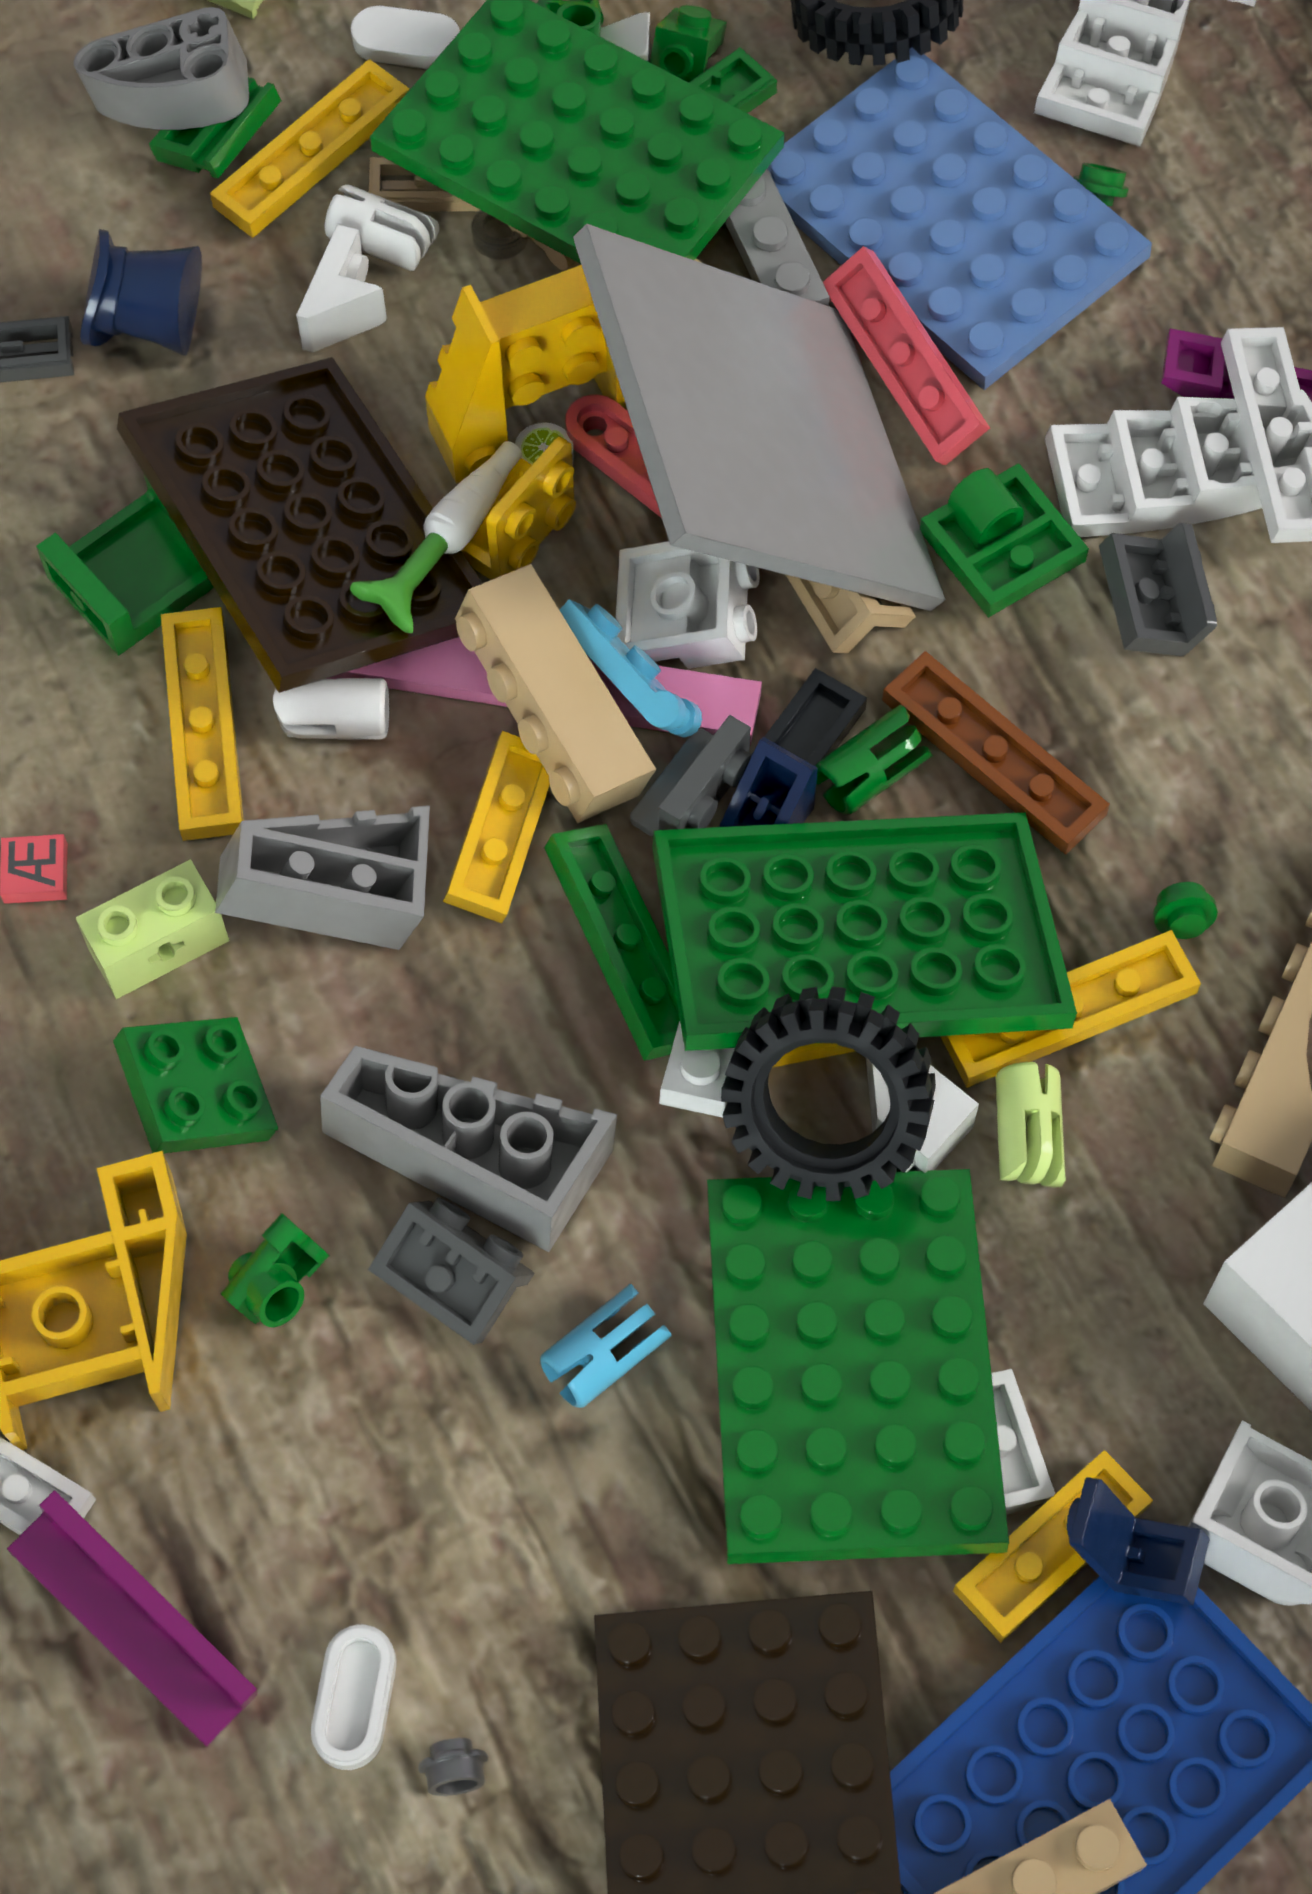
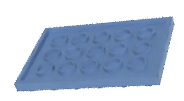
[768,47,1152,390]

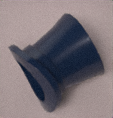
[80,229,202,356]

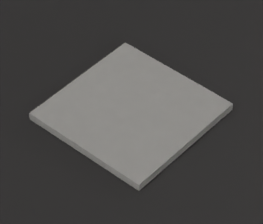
[573,224,945,611]

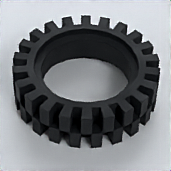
[791,0,963,66]
[721,986,936,1201]

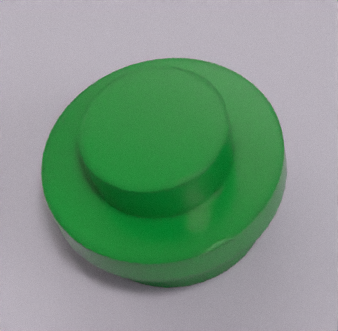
[1073,163,1129,206]
[1153,882,1218,939]

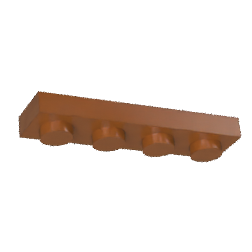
[882,651,1110,855]

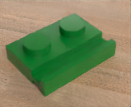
[148,77,281,179]

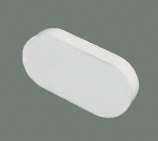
[351,6,460,69]
[311,1624,397,1770]

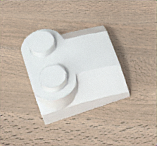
[1188,1420,1312,1606]

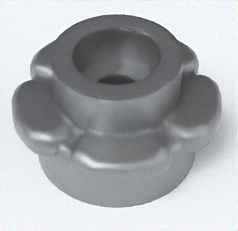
[418,1738,488,1796]

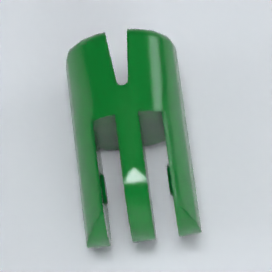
[814,704,933,815]

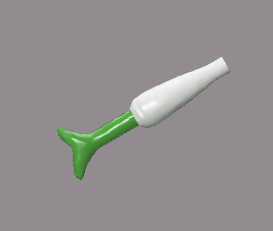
[350,441,522,634]

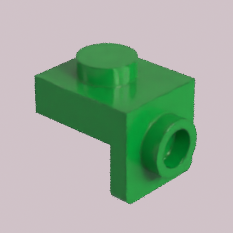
[650,5,727,83]

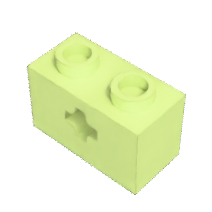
[76,859,229,999]

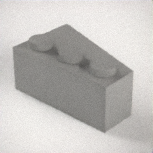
[215,806,430,950]

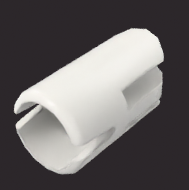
[324,184,440,271]
[273,678,389,740]

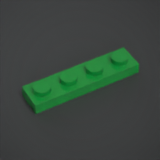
[544,824,680,1061]

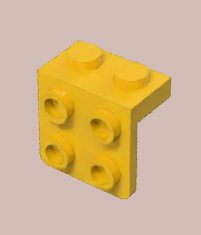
[461,437,576,580]

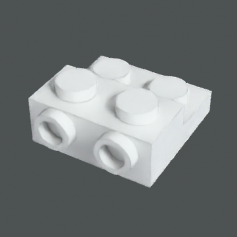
[615,541,759,669]

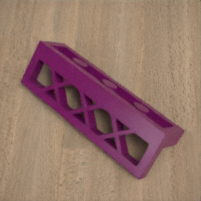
[7,1490,257,1748]

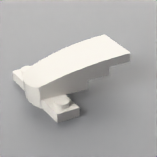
[1034,0,1257,146]
[1045,327,1312,543]

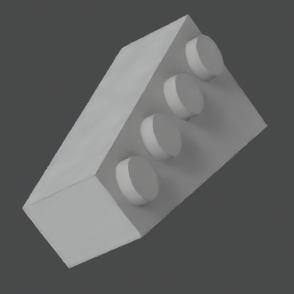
[320,1046,617,1252]

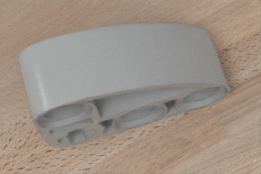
[73,7,249,130]

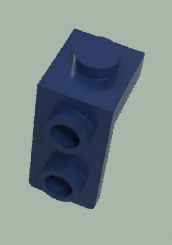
[1067,1477,1210,1606]

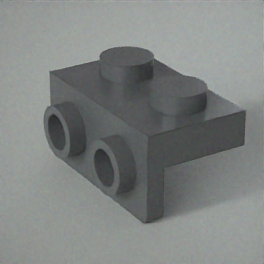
[1099,523,1217,657]
[630,715,752,837]

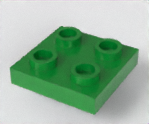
[920,463,1089,618]
[113,1017,279,1154]

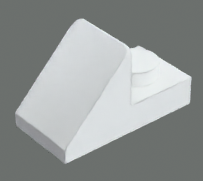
[296,224,387,352]

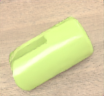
[995,1062,1066,1188]

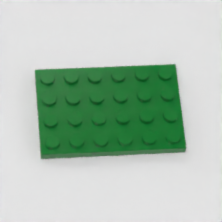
[370,0,784,264]
[652,812,1077,1051]
[707,1169,1009,1564]

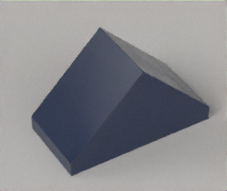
[719,737,818,827]

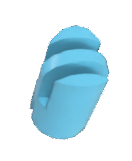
[540,1284,672,1408]

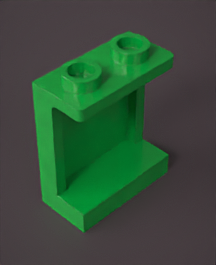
[36,475,214,656]

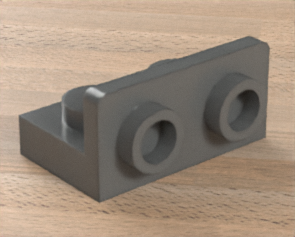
[368,1198,535,1345]

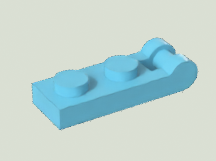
[559,599,702,737]

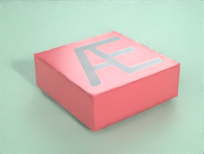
[0,834,68,904]

